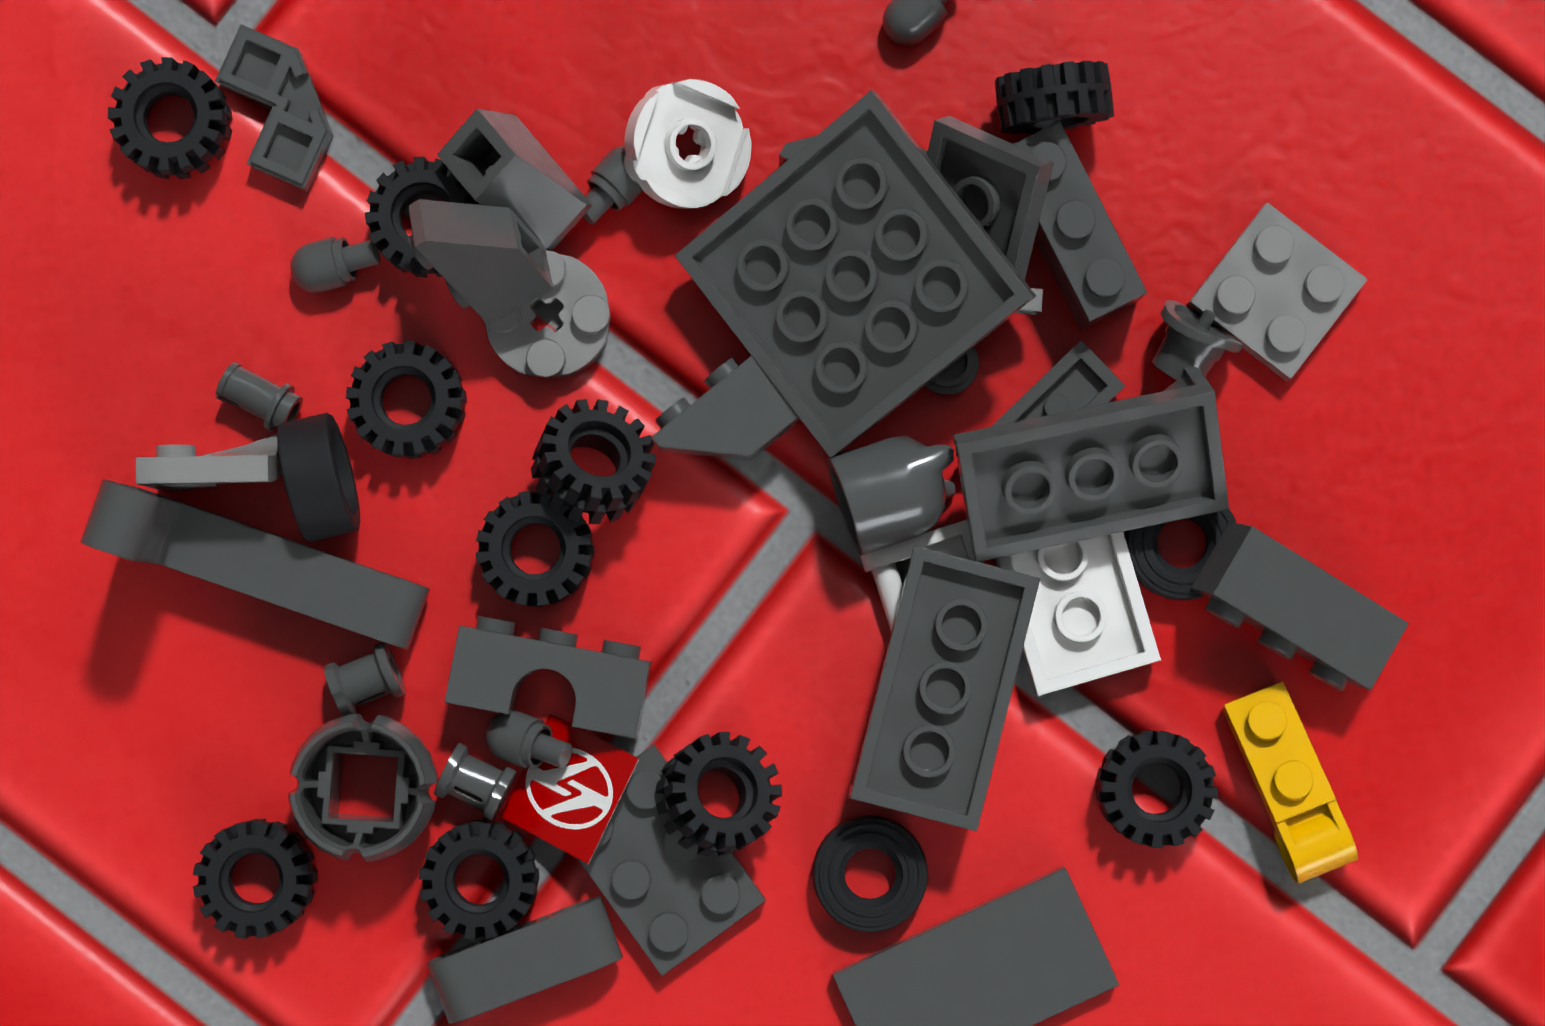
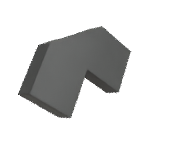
[215,24,334,192]

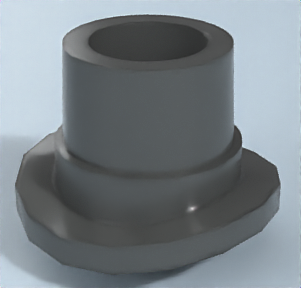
[1152,300,1243,380]

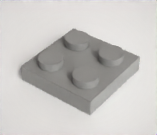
[1186,202,1368,381]

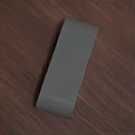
[426,896,623,1024]

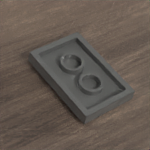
[577,743,766,976]

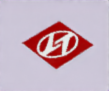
[500,713,639,864]

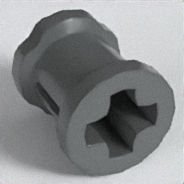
[324,642,406,716]
[434,743,516,822]

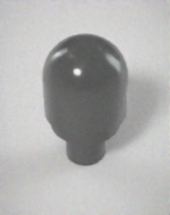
[883,0,949,46]
[582,146,643,225]
[290,237,380,293]
[485,710,572,768]

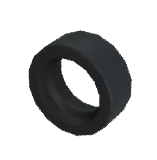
[277,413,361,541]

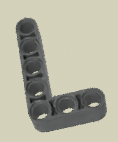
[80,479,430,649]

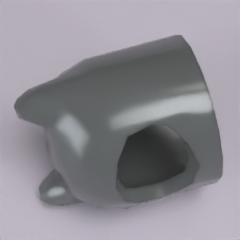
[827,436,955,556]

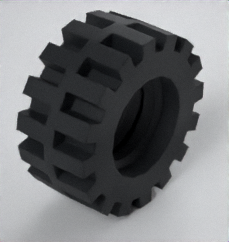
[995,61,1114,134]

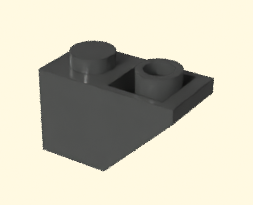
[437,109,593,250]
[408,199,553,325]
[652,356,800,460]

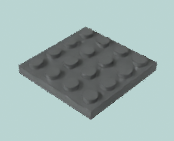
[675,90,1036,458]

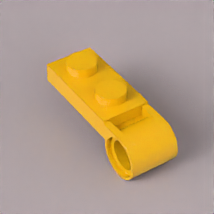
[1222,681,1358,884]

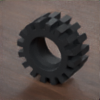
[108,57,233,180]
[365,157,481,278]
[346,340,467,459]
[531,399,656,524]
[476,491,595,607]
[1096,730,1218,848]
[655,732,782,857]
[193,819,318,939]
[419,820,540,940]

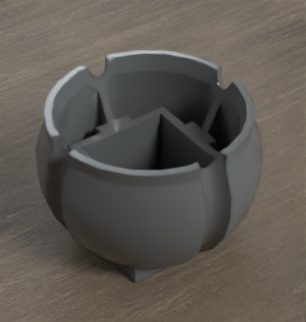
[288,714,438,862]

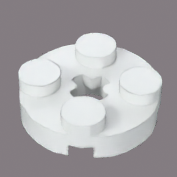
[624,79,752,209]

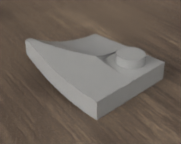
[136,433,282,491]

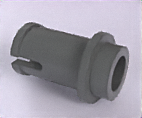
[216,362,303,431]

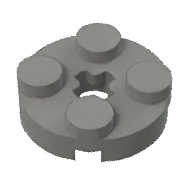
[484,250,611,379]

